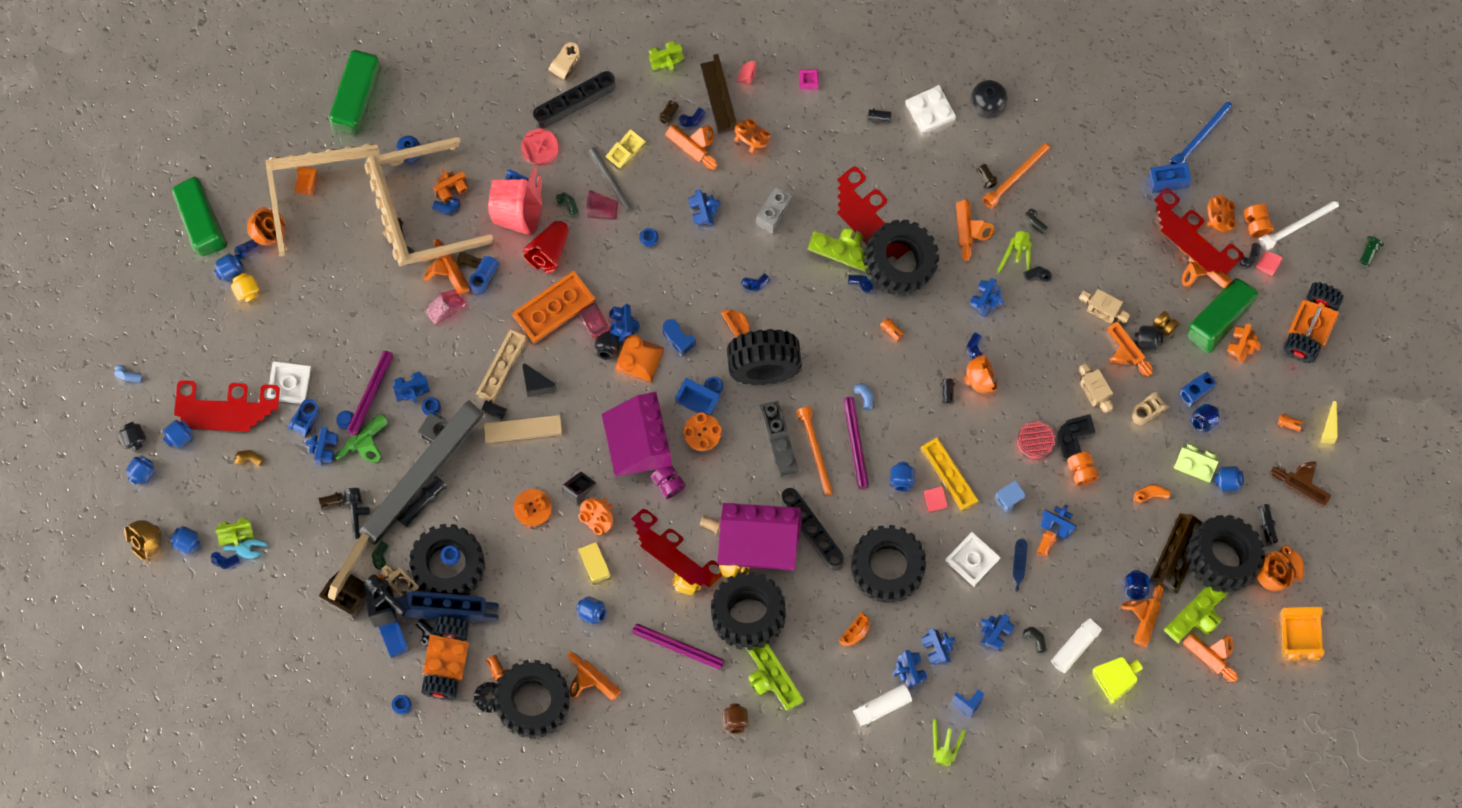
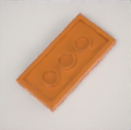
[512,270,596,344]

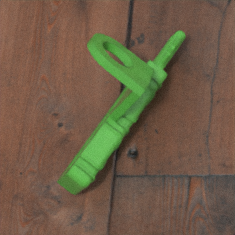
[334,414,389,462]

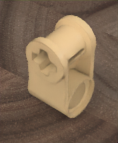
[549,42,580,80]
[1132,391,1169,425]

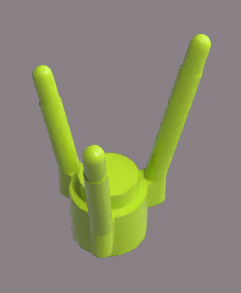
[997,231,1032,273]
[933,719,966,766]

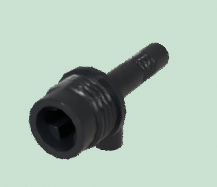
[344,488,370,539]
[365,574,407,616]

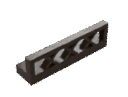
[700,54,736,134]
[1149,513,1203,594]

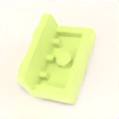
[1174,443,1219,483]

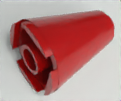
[523,221,569,273]

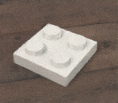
[905,85,956,134]
[266,361,312,404]
[945,532,1000,587]

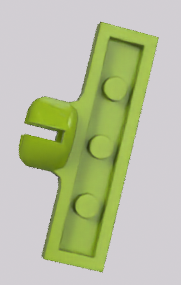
[807,228,868,272]
[1164,586,1228,643]
[746,642,804,711]

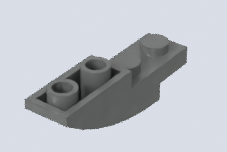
[760,400,799,477]

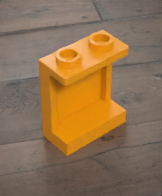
[1280,607,1325,661]

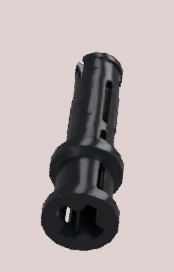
[398,475,448,528]

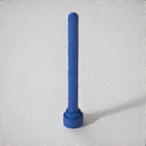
[1169,102,1232,165]

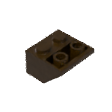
[319,570,367,621]

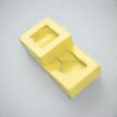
[605,129,645,168]

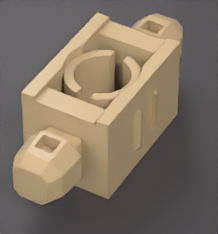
[1079,289,1130,324]
[1079,363,1113,413]
[381,564,421,598]

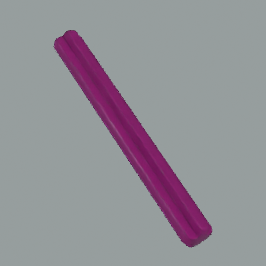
[347,350,393,436]
[844,397,869,489]
[632,623,724,670]

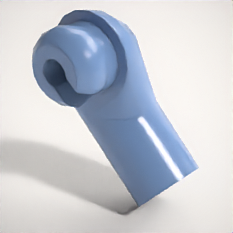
[114,365,141,383]
[854,382,873,410]

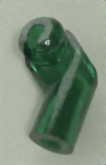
[556,192,579,216]
[371,541,389,570]

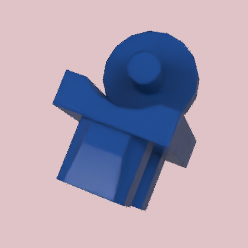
[688,189,721,226]
[970,278,1004,317]
[609,304,640,343]
[393,371,430,404]
[305,427,338,466]
[1041,504,1077,539]
[980,614,1015,650]
[921,628,956,665]
[893,650,927,690]

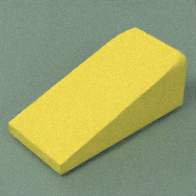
[1320,401,1338,443]
[578,542,611,584]

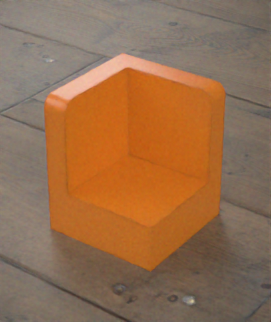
[295,166,318,196]

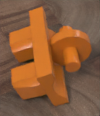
[433,169,468,203]
[1227,323,1262,363]

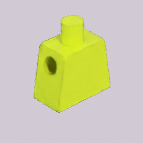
[1092,657,1143,704]

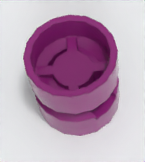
[650,465,686,499]

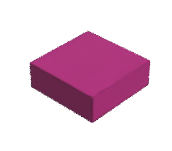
[799,69,819,89]

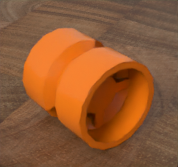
[1243,204,1274,238]
[1067,451,1099,486]

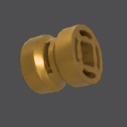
[1152,310,1179,337]

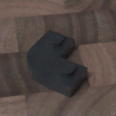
[1057,414,1096,461]

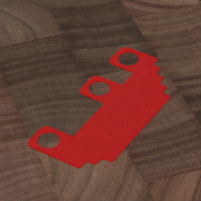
[837,166,910,259]
[1154,188,1244,274]
[174,380,280,432]
[631,509,722,588]

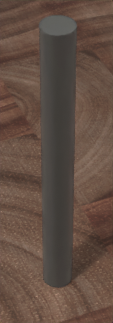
[589,147,633,212]

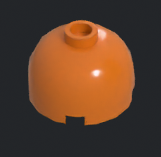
[247,207,286,246]
[964,354,998,394]
[1256,551,1294,591]

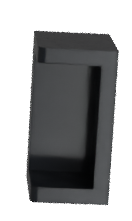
[365,580,397,628]

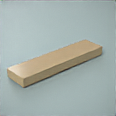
[476,328,528,403]
[484,415,562,444]
[328,533,369,600]

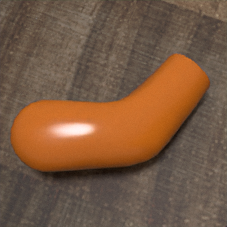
[1134,484,1171,503]
[1280,545,1304,580]

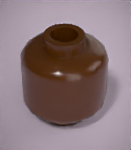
[722,703,749,734]

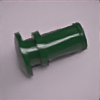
[1359,236,1384,267]

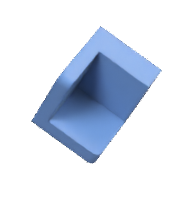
[995,480,1026,513]

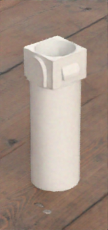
[1051,618,1102,673]
[853,684,912,726]

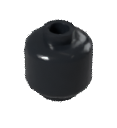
[1134,326,1163,351]
[594,330,620,360]
[118,421,146,451]

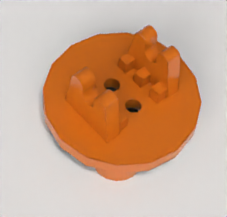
[734,118,771,153]
[1207,195,1236,232]
[683,412,722,451]
[513,489,552,527]
[578,498,613,535]

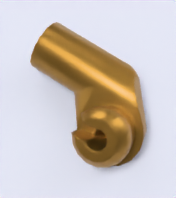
[234,450,264,466]

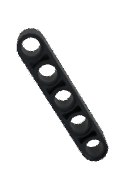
[533,71,615,128]
[781,488,844,571]

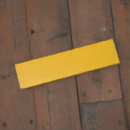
[921,437,978,511]

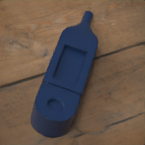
[1012,539,1028,592]

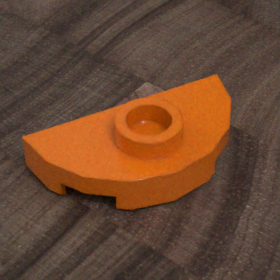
[721,309,749,338]
[838,612,870,646]

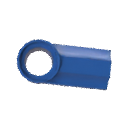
[469,256,499,295]

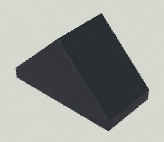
[522,363,557,397]
[561,472,596,506]

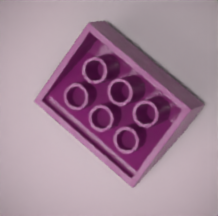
[602,392,672,477]
[717,503,802,570]

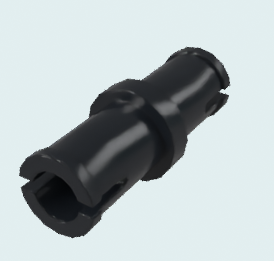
[1257,504,1278,545]

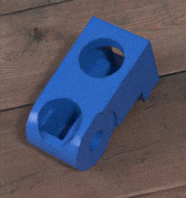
[662,319,696,356]
[1179,372,1217,408]

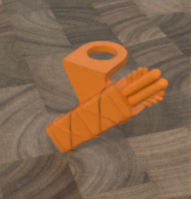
[665,124,717,170]
[956,199,995,261]
[424,239,470,294]
[1180,248,1232,288]
[1108,322,1153,377]
[1121,584,1164,647]
[1183,632,1238,683]
[567,652,621,700]

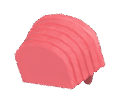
[488,168,542,236]

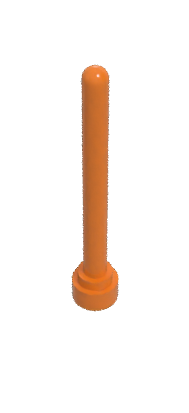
[982,143,1050,209]
[796,406,832,496]

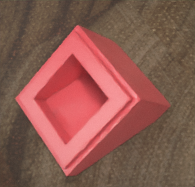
[737,61,756,85]
[1256,251,1283,276]
[923,486,947,512]

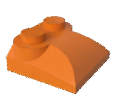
[615,335,664,383]

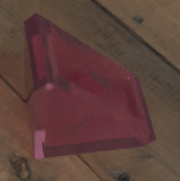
[586,190,618,220]
[425,290,467,326]
[578,303,610,339]

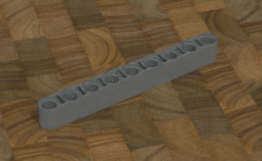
[359,400,484,545]

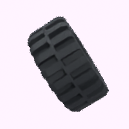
[863,219,939,296]
[727,329,802,385]
[1186,515,1265,593]
[409,524,485,596]
[851,525,926,603]
[711,572,786,650]
[495,660,570,739]

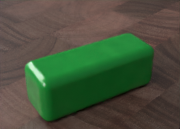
[329,50,380,135]
[172,177,227,256]
[1188,278,1258,353]

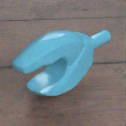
[224,539,268,559]

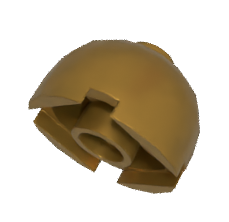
[124,520,161,560]

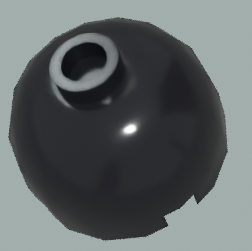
[970,80,1008,119]

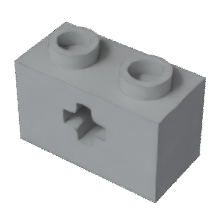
[756,187,792,234]

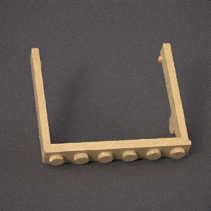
[365,137,493,266]
[265,143,388,257]

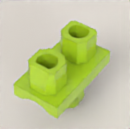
[649,41,684,71]
[215,517,254,546]

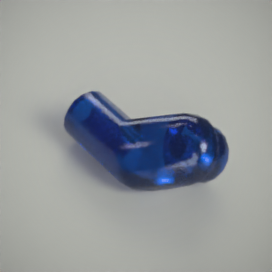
[679,107,706,127]
[234,239,258,259]
[848,275,873,293]
[966,332,983,359]
[211,552,240,569]

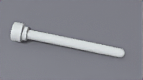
[1259,201,1339,251]

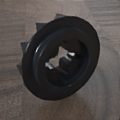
[474,681,497,713]

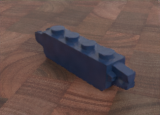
[390,591,499,624]

